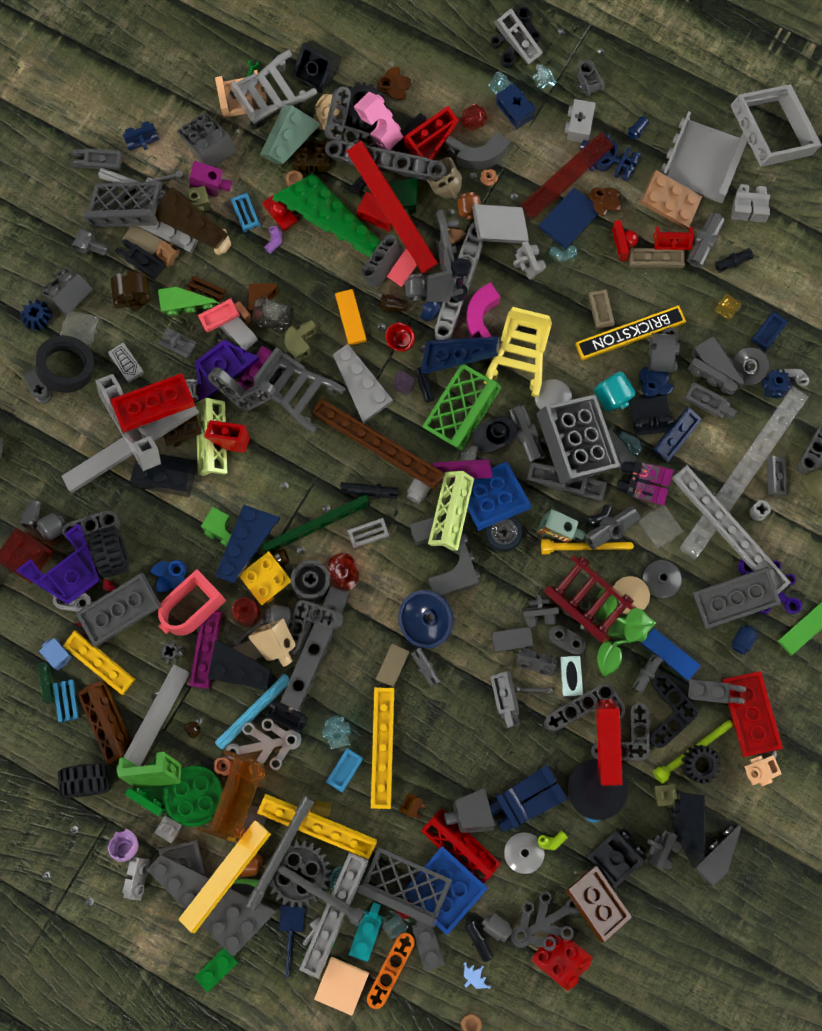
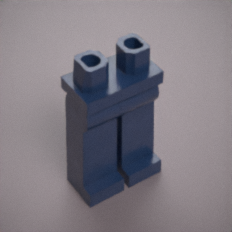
[489,765,567,832]

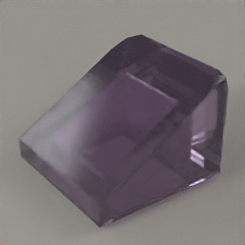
[393,370,415,395]

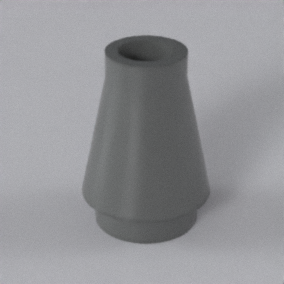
[20,500,41,530]

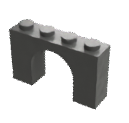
[410,513,481,597]

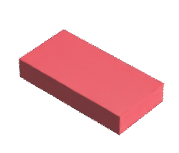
[198,298,240,333]

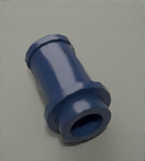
[628,116,649,140]

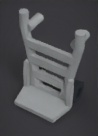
[229,49,317,130]

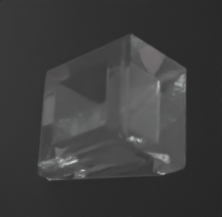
[460,446,477,461]

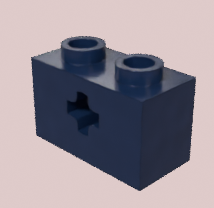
[496,83,535,130]

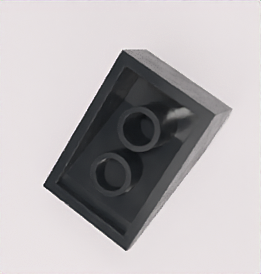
[669,792,705,868]

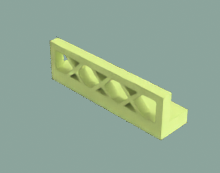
[196,398,227,476]
[428,471,474,551]

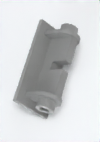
[122,857,150,901]

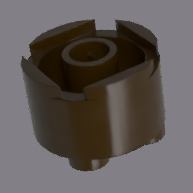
[111,271,150,311]

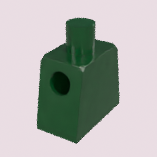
[387,178,418,217]

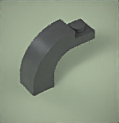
[445,132,511,170]

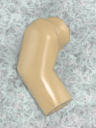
[214,229,231,255]

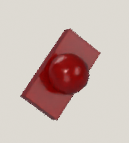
[262,193,298,232]
[612,220,638,262]

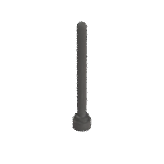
[278,865,366,926]

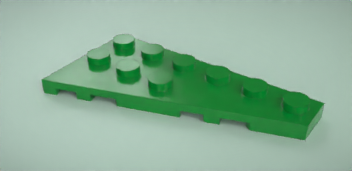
[272,174,381,258]

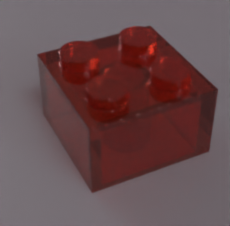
[0,527,53,584]

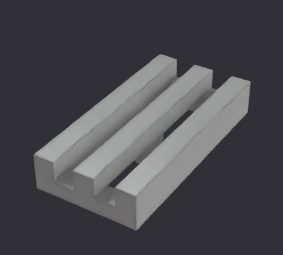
[347,518,390,549]

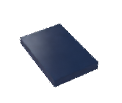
[538,188,599,250]

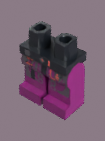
[616,461,674,506]

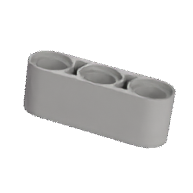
[220,302,258,351]

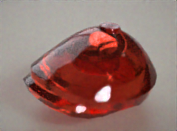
[328,553,359,591]

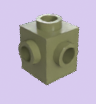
[183,185,212,213]

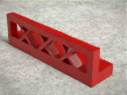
[421,808,501,883]

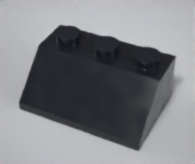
[130,454,197,497]

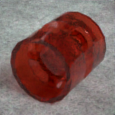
[232,597,260,627]

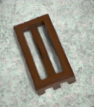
[185,276,226,304]

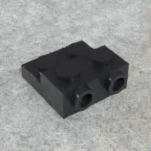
[587,827,647,888]

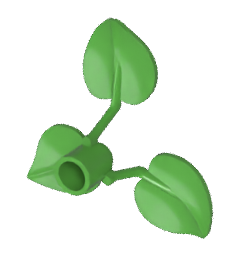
[596,587,656,677]

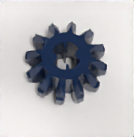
[20,299,52,332]

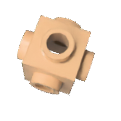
[744,755,782,786]

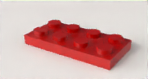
[110,373,195,433]
[721,671,783,758]

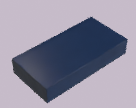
[751,311,788,352]

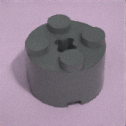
[648,333,680,372]
[291,560,331,602]

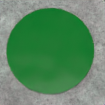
[163,766,223,827]

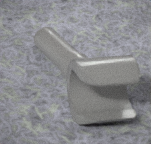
[302,918,320,946]

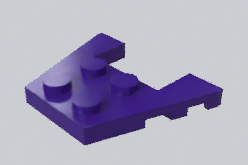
[16,523,100,605]

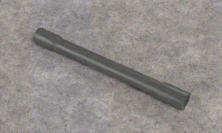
[245,795,314,911]

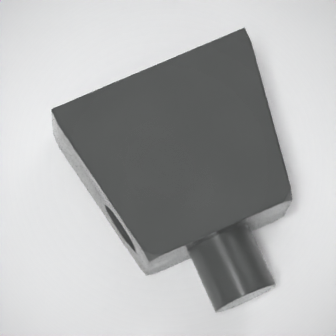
[444,789,495,833]

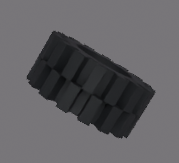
[681,745,721,784]

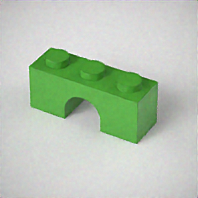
[201,507,255,557]

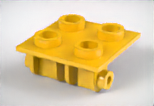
[239,551,291,606]

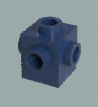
[762,370,791,399]

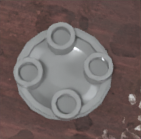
[535,379,572,410]

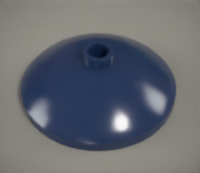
[398,590,454,649]

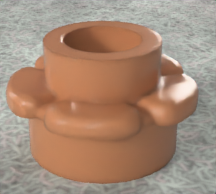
[480,169,498,187]
[214,756,233,776]

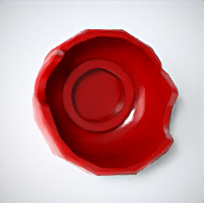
[385,322,415,352]

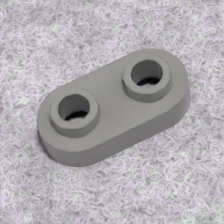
[53,593,93,612]

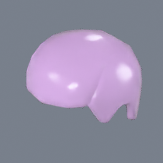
[108,829,139,862]

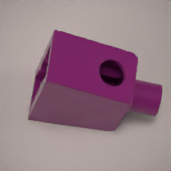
[190,161,232,197]

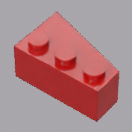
[403,106,459,160]

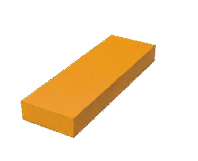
[335,289,367,346]

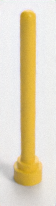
[541,539,634,554]

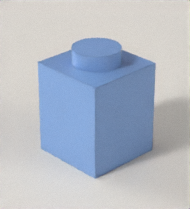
[39,638,74,671]

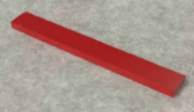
[346,141,439,274]

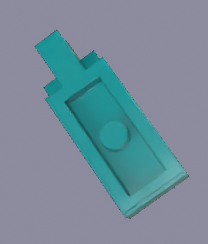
[349,902,382,962]

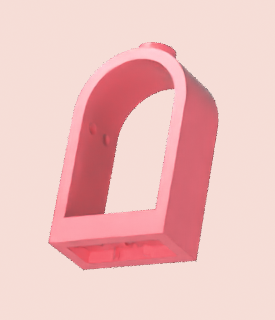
[158,569,227,636]

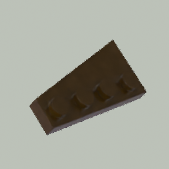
[155,187,228,249]

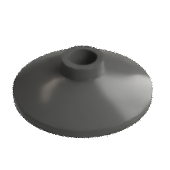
[733,348,769,385]
[643,560,682,598]

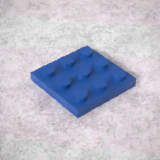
[467,462,531,531]
[404,846,488,935]

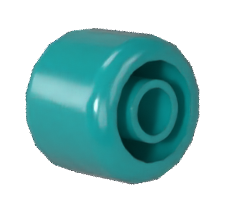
[593,371,636,412]

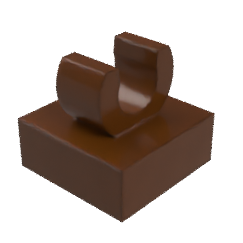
[399,793,426,819]

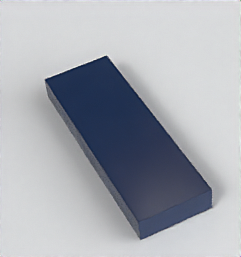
[652,407,702,462]

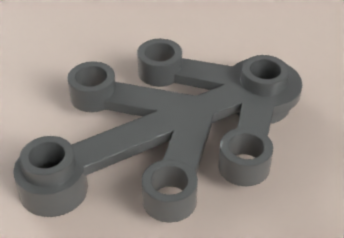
[511,891,580,951]

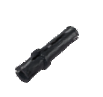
[340,482,398,500]

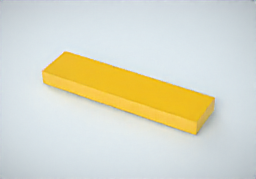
[63,631,136,695]

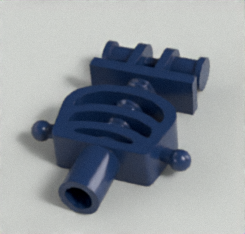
[579,134,641,181]

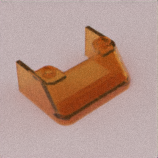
[197,750,266,842]

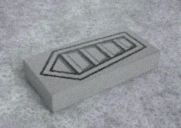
[108,342,144,383]

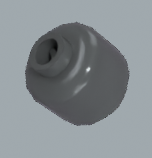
[404,274,428,302]
[35,513,66,541]
[265,604,293,627]

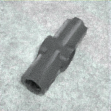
[687,213,725,267]
[509,405,545,463]
[584,506,640,550]

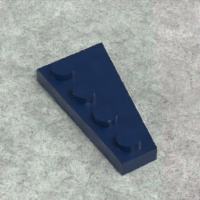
[421,337,501,374]
[215,505,280,584]

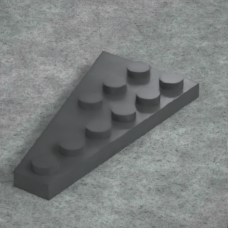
[147,854,277,957]

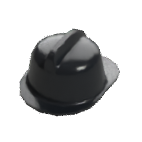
[472,416,517,452]

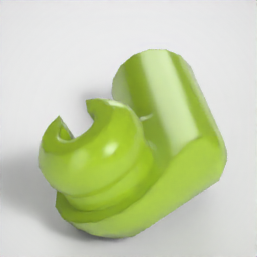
[538,831,568,850]

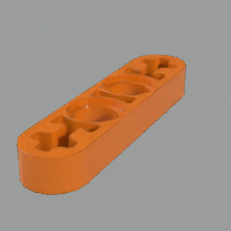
[367,932,415,1009]

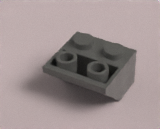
[40,268,93,315]

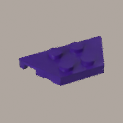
[195,340,260,400]

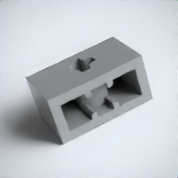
[564,99,596,143]

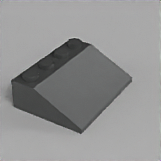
[536,395,620,485]

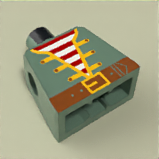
[536,509,585,543]

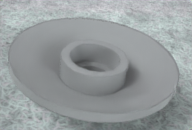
[504,832,545,874]

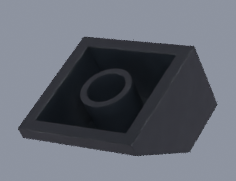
[292,40,342,93]

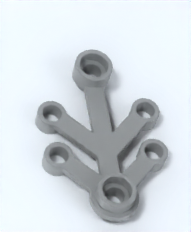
[225,718,301,774]

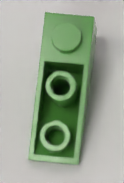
[158,287,219,316]

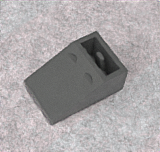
[177,112,237,167]

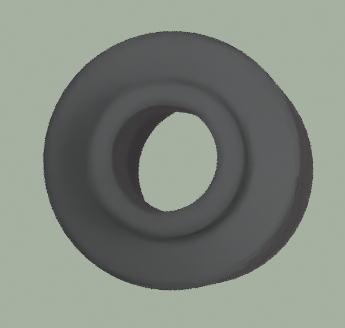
[481,912,513,942]

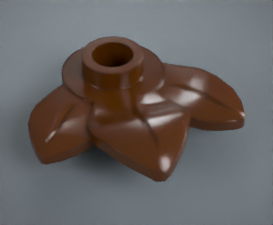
[377,67,413,100]
[589,187,622,216]

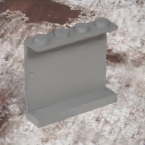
[660,111,747,203]

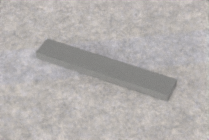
[116,665,190,772]
[299,852,369,979]

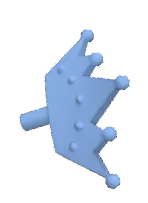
[464,962,491,989]

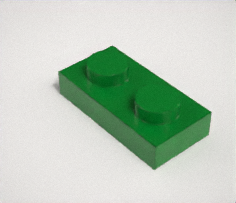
[194,948,239,993]

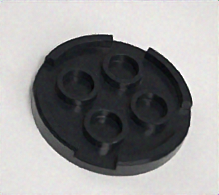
[567,759,628,820]

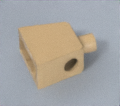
[248,619,295,667]

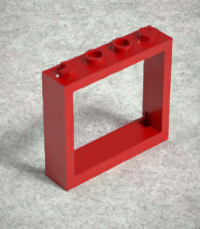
[596,699,622,785]

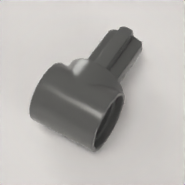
[71,229,109,256]

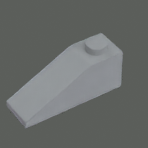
[494,9,543,64]

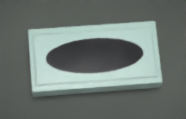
[560,656,583,697]

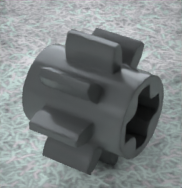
[158,640,184,665]

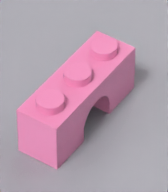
[354,92,403,150]

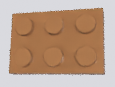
[640,170,702,229]

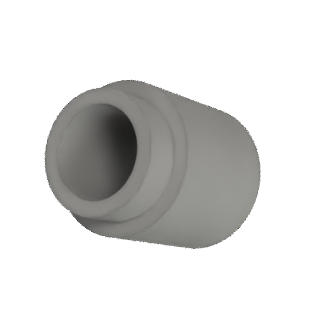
[407,478,431,504]

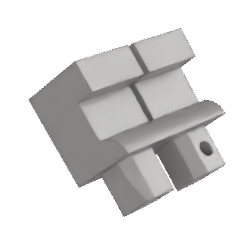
[731,184,770,223]

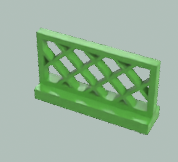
[422,364,502,451]

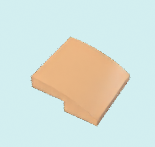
[314,957,369,1016]

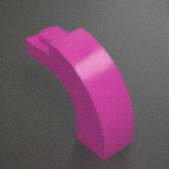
[466,282,501,338]

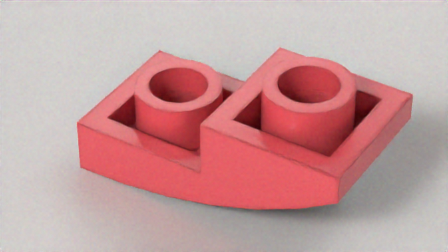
[387,248,417,287]

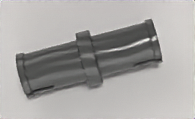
[411,648,441,687]
[632,654,663,693]

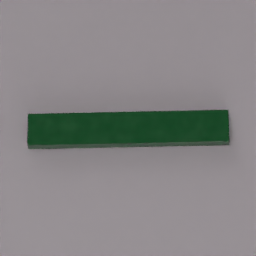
[261,495,370,553]

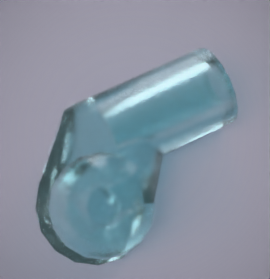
[549,246,578,261]

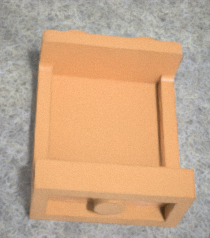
[215,70,267,118]

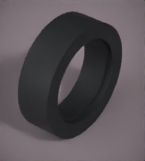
[35,336,94,393]

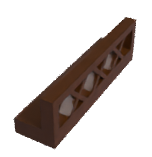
[78,681,131,765]

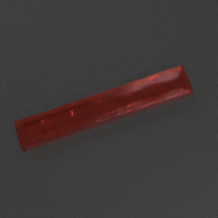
[521,133,613,219]

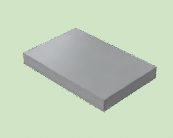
[472,204,529,243]

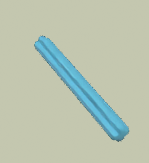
[215,674,290,749]

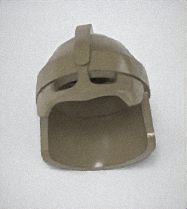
[427,157,462,199]

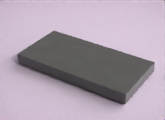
[692,567,781,629]
[76,573,162,647]

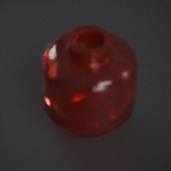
[460,104,488,131]

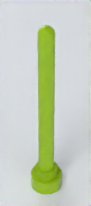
[652,720,733,784]

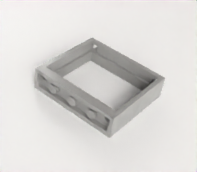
[730,84,822,167]

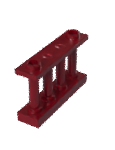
[544,556,636,643]

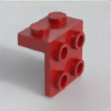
[532,934,593,991]

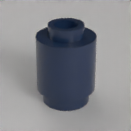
[731,625,758,655]

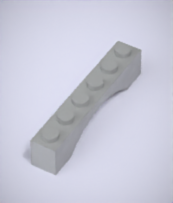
[95,374,161,471]

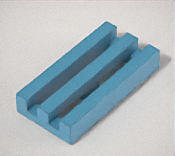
[231,193,261,232]
[53,680,79,723]

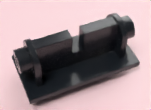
[265,700,308,734]

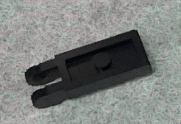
[115,239,166,281]

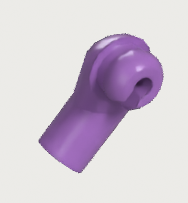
[264,226,282,254]

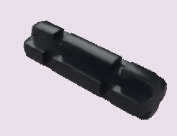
[415,367,434,403]

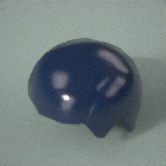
[420,293,442,321]

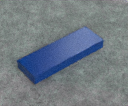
[641,628,701,681]

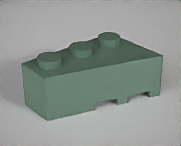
[260,105,321,164]

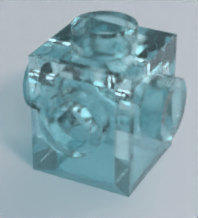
[322,716,351,750]

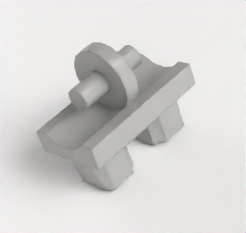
[513,241,546,280]

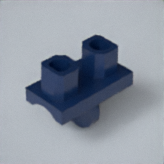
[123,121,159,151]

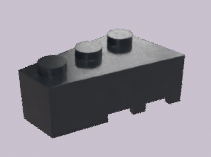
[208,639,272,689]

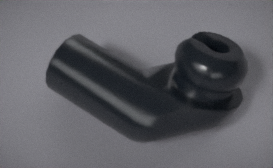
[588,505,613,527]

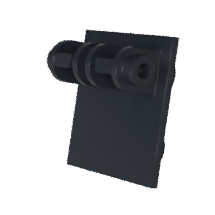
[630,395,673,436]

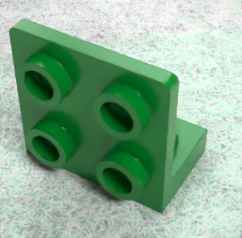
[124,762,166,817]

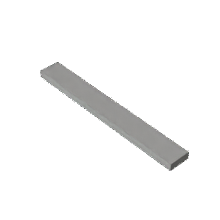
[61,405,200,493]
[671,465,791,594]

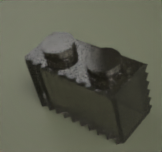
[252,296,294,333]

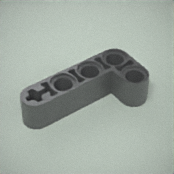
[544,683,625,732]

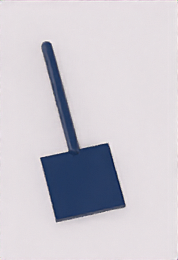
[279,905,305,978]

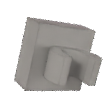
[155,815,183,843]

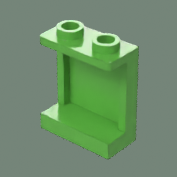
[117,752,181,788]

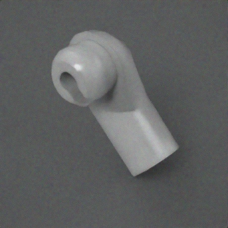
[783,369,809,386]

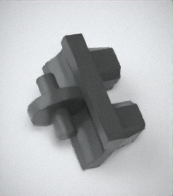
[158,327,197,359]
[521,594,559,627]
[646,830,682,870]

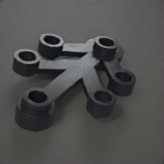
[490,7,540,69]

